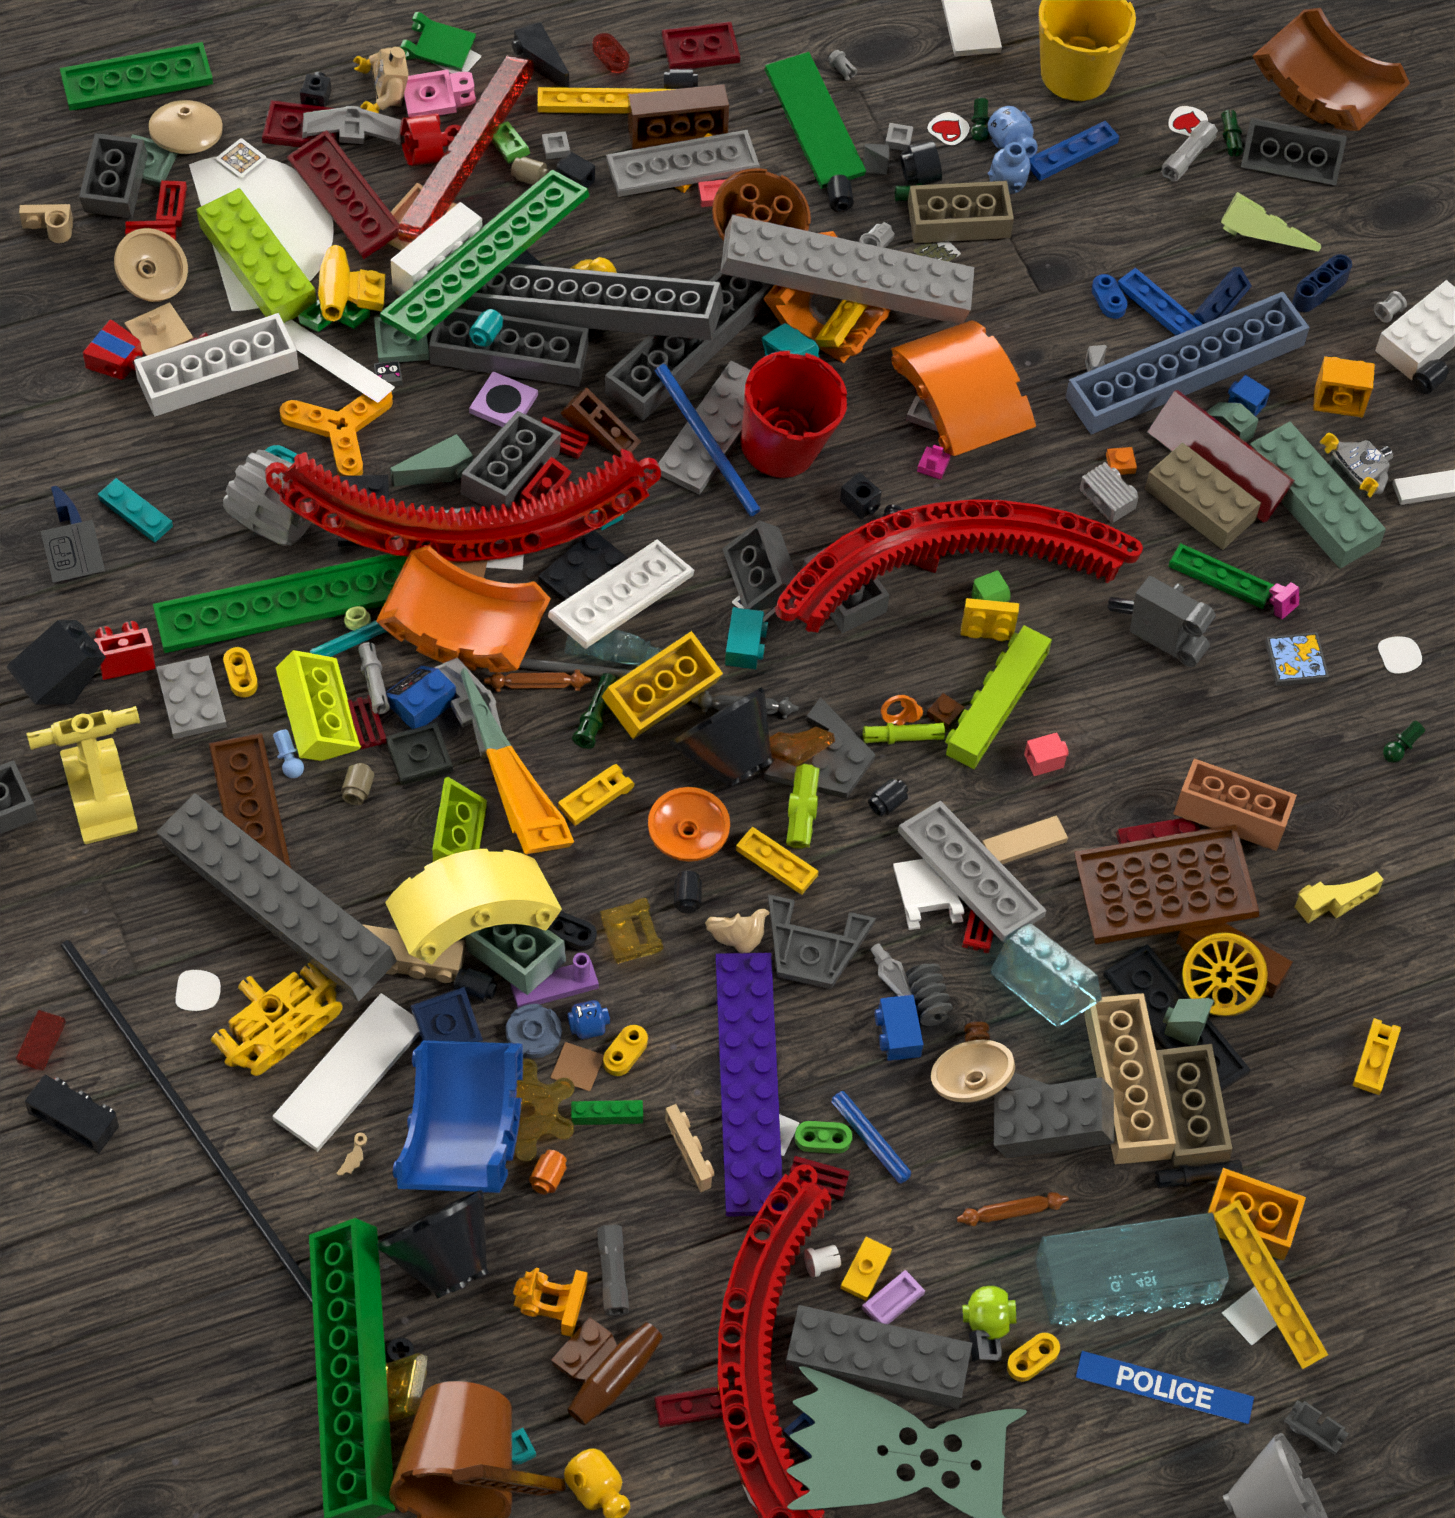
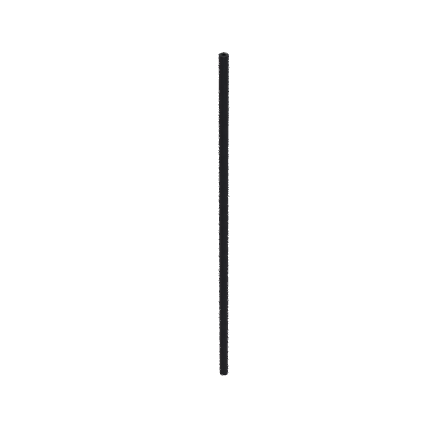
[61,940,313,1307]

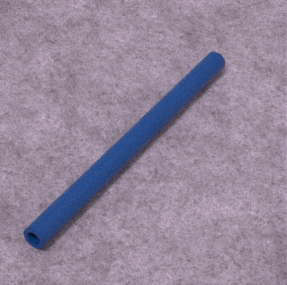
[655,364,761,517]

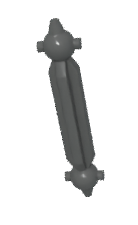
[692,691,799,718]

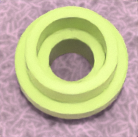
[344,606,371,630]

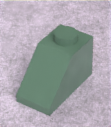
[1206,402,1259,442]
[1163,998,1214,1046]

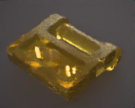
[600,898,664,964]

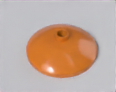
[648,787,730,862]

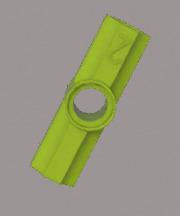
[786,764,819,849]

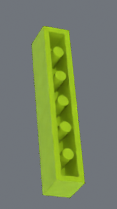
[945,625,1052,769]

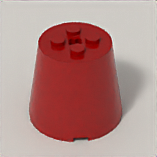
[741,351,847,478]

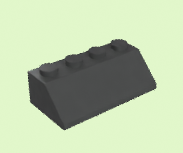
[1241,117,1347,185]

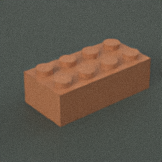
[1174,759,1297,851]

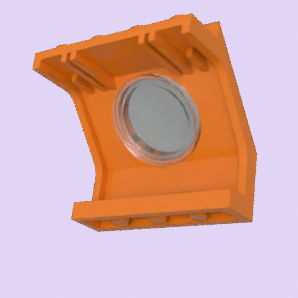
[764,231,891,364]

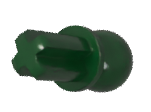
[971,97,990,142]
[1383,720,1425,763]

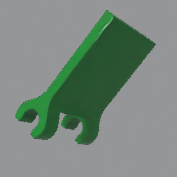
[400,12,476,72]

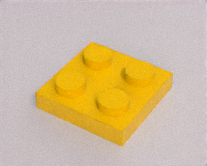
[961,598,1019,641]

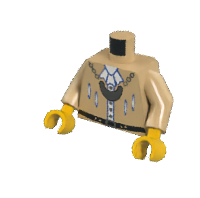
[353,47,408,113]

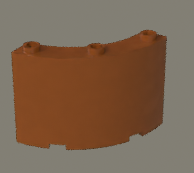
[1253,8,1410,131]

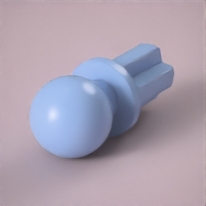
[273,729,304,778]

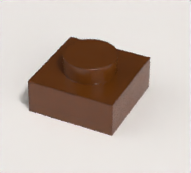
[927,693,964,730]

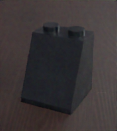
[7,620,106,705]

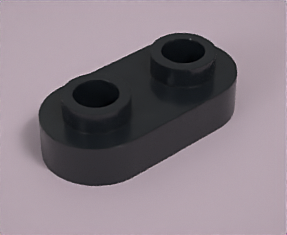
[548,911,597,951]

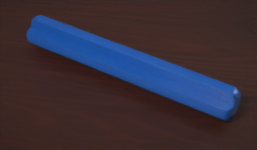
[832,1091,911,1184]

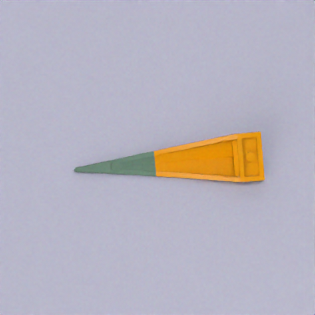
[461,668,574,854]

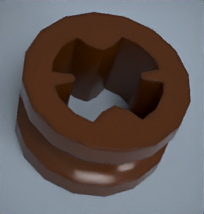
[964,1022,990,1042]

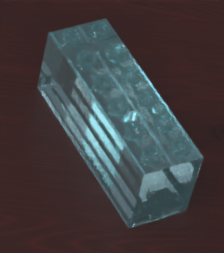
[1035,1213,1229,1326]

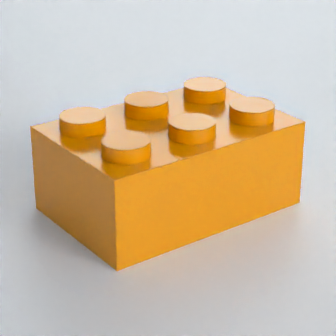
[1201,1168,1306,1261]

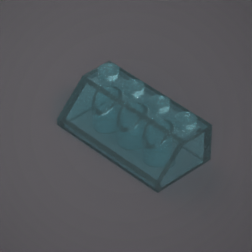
[990,923,1102,1028]

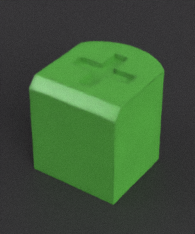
[971,570,1010,602]

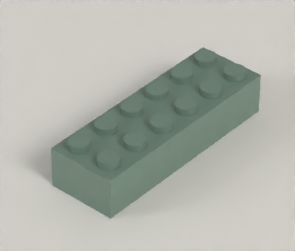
[1250,422,1386,569]

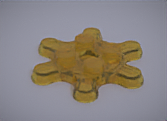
[515,1059,575,1161]

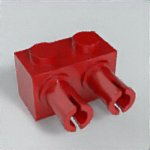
[516,457,572,506]
[94,621,156,680]

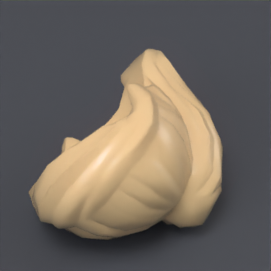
[705,909,770,953]

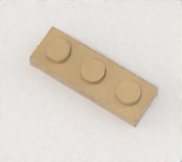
[665,1104,714,1192]

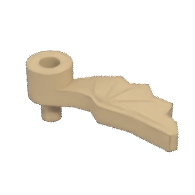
[337,1133,367,1176]

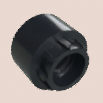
[900,140,942,185]

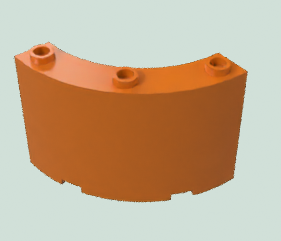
[891,320,1036,456]
[376,546,551,673]

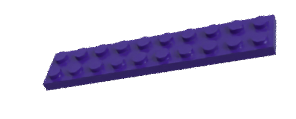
[715,953,784,1217]

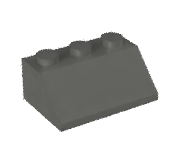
[723,520,796,611]

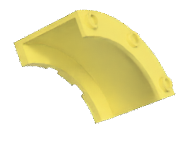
[385,849,562,965]

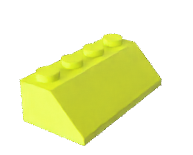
[276,650,361,761]

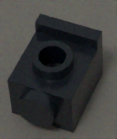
[300,72,331,107]

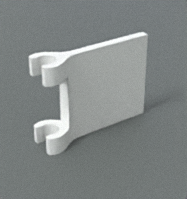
[893,859,964,930]

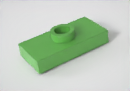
[487,121,530,164]

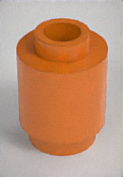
[529,1150,567,1195]

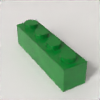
[571,1100,643,1125]

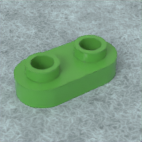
[795,1121,852,1153]

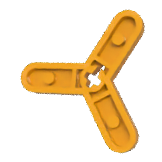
[280,392,393,476]

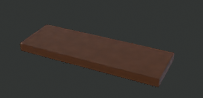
[209,733,291,868]

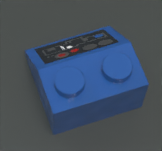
[386,666,456,729]

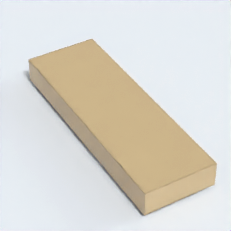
[982,816,1068,864]

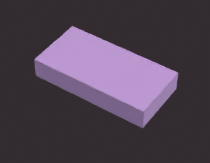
[862,1270,925,1324]

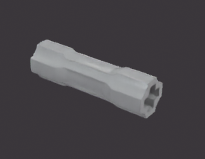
[1161,120,1218,182]

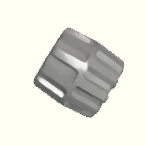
[223,450,312,546]

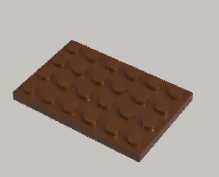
[1074,824,1259,945]

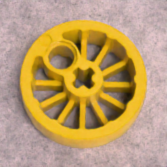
[1182,933,1268,1017]

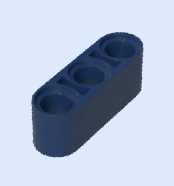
[1292,254,1352,313]

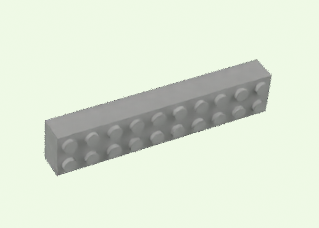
[720,215,974,324]

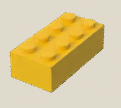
[601,631,723,739]

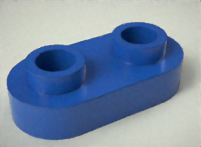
[1092,274,1127,319]

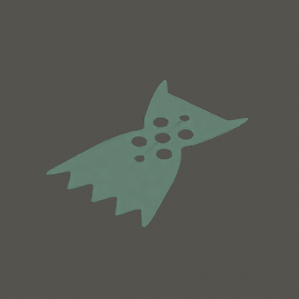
[787,1366,1027,1518]

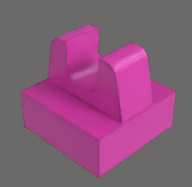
[917,445,950,480]
[1269,583,1299,619]

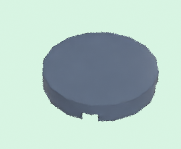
[505,1004,562,1059]

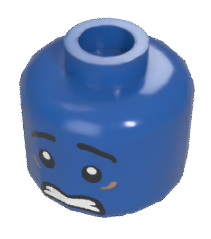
[567,1000,610,1040]

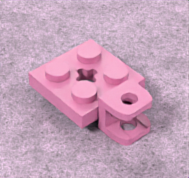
[404,70,476,117]

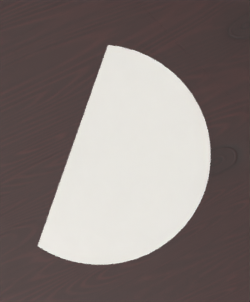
[189,157,334,311]

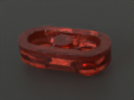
[592,33,630,73]

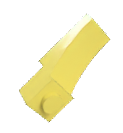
[1295,872,1384,923]

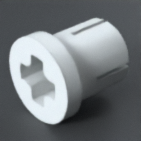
[804,1245,841,1278]

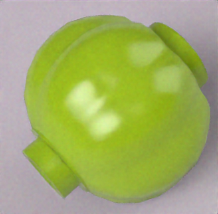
[963,1286,1016,1340]

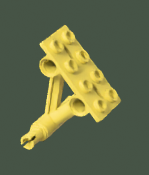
[27,706,140,844]

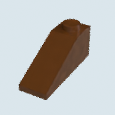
[560,388,641,457]

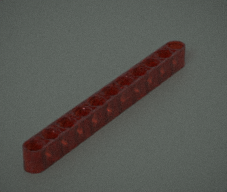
[398,56,534,243]

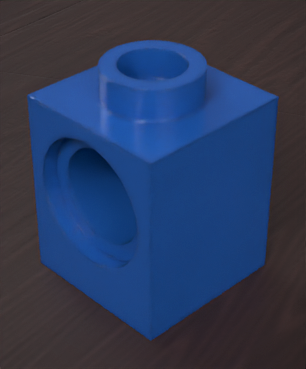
[1228,375,1270,417]

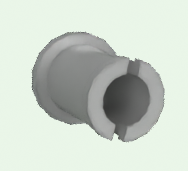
[828,50,857,80]

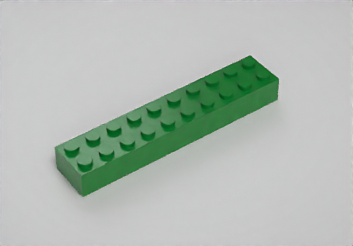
[309,1218,395,1518]

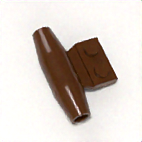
[551,1317,663,1426]

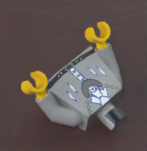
[1320,433,1393,500]

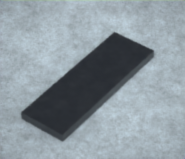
[1103,944,1251,1092]

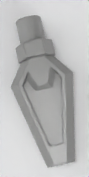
[870,944,912,996]

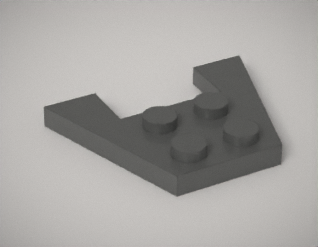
[764,697,875,799]
[768,894,876,989]

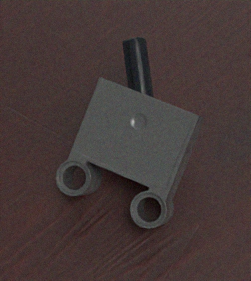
[1107,576,1216,667]

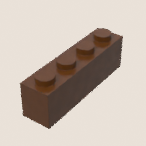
[1176,923,1293,998]

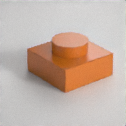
[1106,447,1137,475]

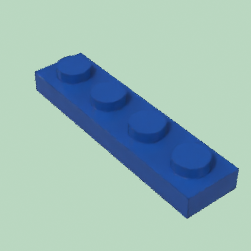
[1029,121,1119,181]
[1118,268,1203,336]

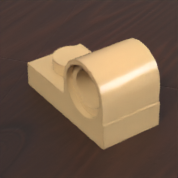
[19,204,73,243]

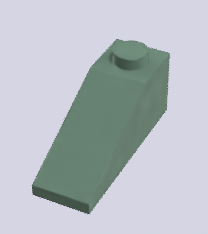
[390,434,473,486]

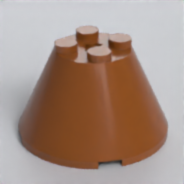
[712,168,811,242]

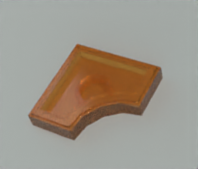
[770,727,835,767]

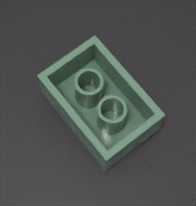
[465,924,566,995]

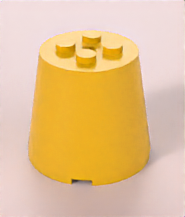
[1039,0,1136,101]

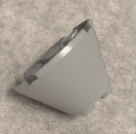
[1223,1433,1328,1518]

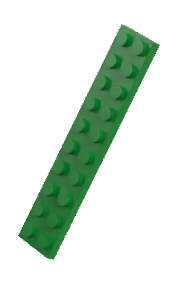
[380,170,589,342]
[153,554,408,653]

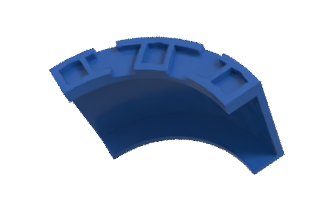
[393,1041,523,1193]

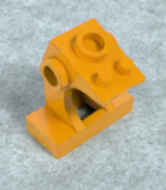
[513,1268,587,1337]

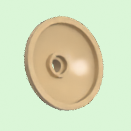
[149,100,223,154]
[114,228,188,302]
[931,1040,1015,1103]

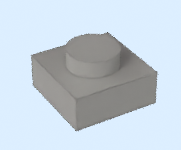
[885,123,913,151]
[542,131,570,159]

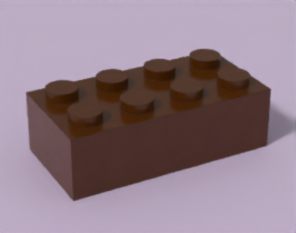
[628,84,729,150]

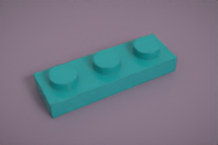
[98,478,173,543]

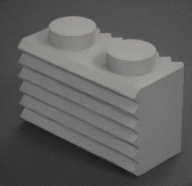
[1080,462,1139,523]

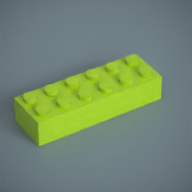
[196,187,317,323]

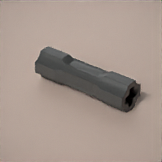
[597,1225,629,1316]

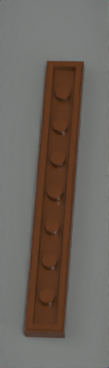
[452,1464,566,1497]

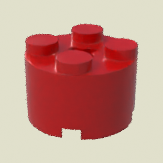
[400,113,447,166]

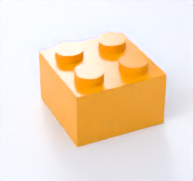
[1313,356,1375,418]

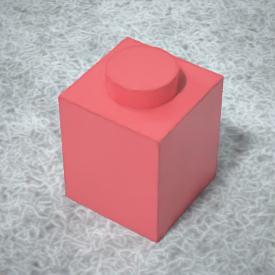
[1024,732,1069,776]

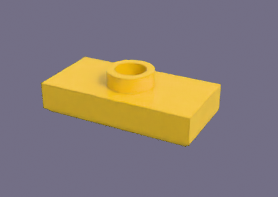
[840,1237,892,1301]

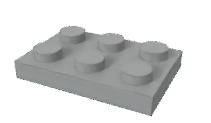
[156,655,227,739]

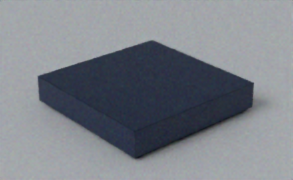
[410,987,483,1042]

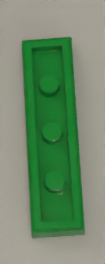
[1168,543,1274,609]

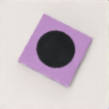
[469,371,538,427]

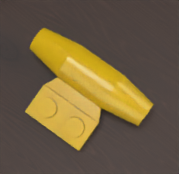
[318,245,385,321]

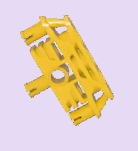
[211,963,343,1076]

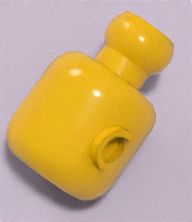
[564,1448,630,1518]

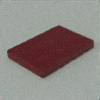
[661,22,741,69]
[262,100,339,148]

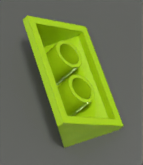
[432,777,487,862]

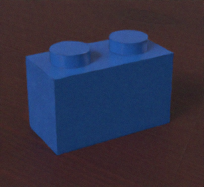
[875,995,923,1061]

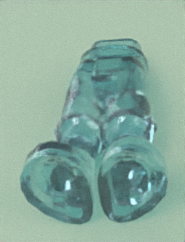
[565,629,661,666]

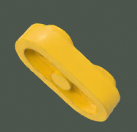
[223,647,258,697]
[603,1025,648,1076]
[1007,1333,1060,1382]

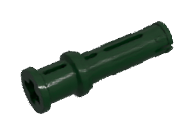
[572,673,618,749]

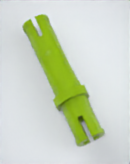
[863,723,945,744]

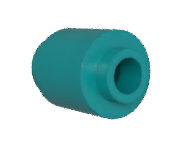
[469,309,503,347]

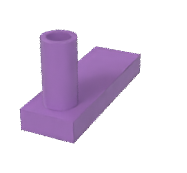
[510,953,599,1008]

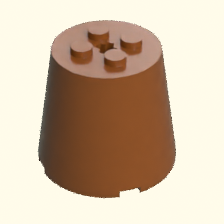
[390,1381,512,1518]

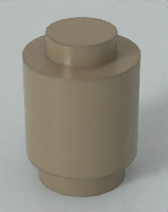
[511,157,549,185]
[341,763,374,805]

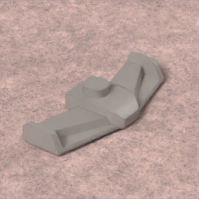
[302,106,401,145]
[434,658,502,760]

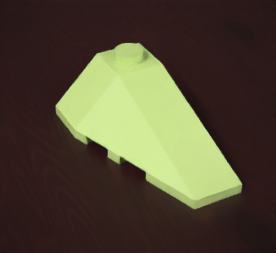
[1221,192,1321,252]

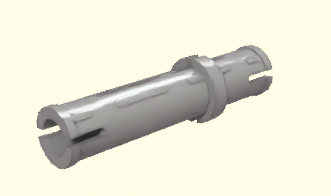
[358,642,390,714]

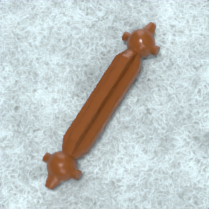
[484,670,591,692]
[956,1192,1069,1226]

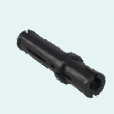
[1155,1159,1243,1189]

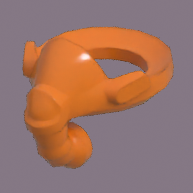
[881,695,923,725]

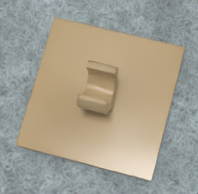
[125,302,193,356]

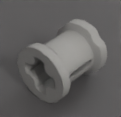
[1374,291,1407,322]

